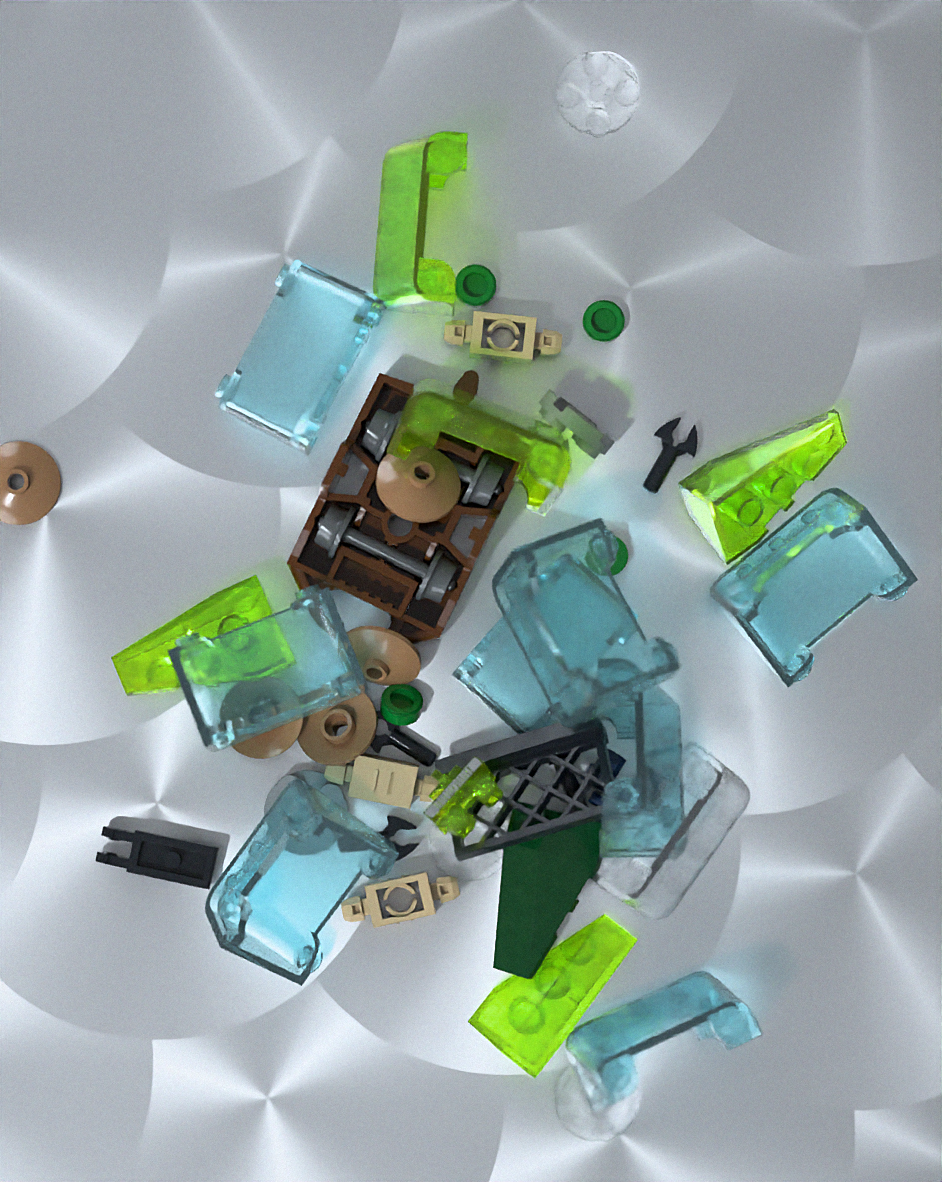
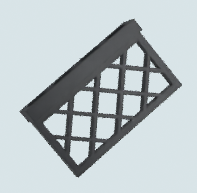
[434,712,621,862]

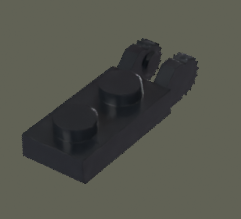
[95,826,219,889]

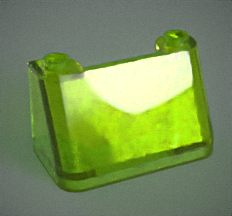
[373,131,468,317]
[386,378,572,516]

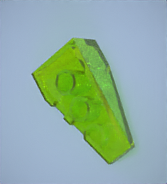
[678,409,847,565]
[111,575,297,696]
[468,914,638,1078]

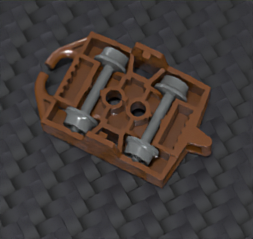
[286,370,532,645]

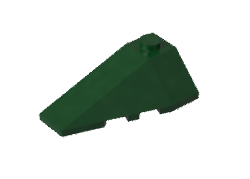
[493,801,611,980]

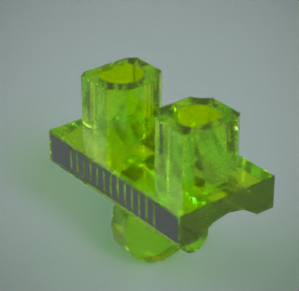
[423,756,504,839]

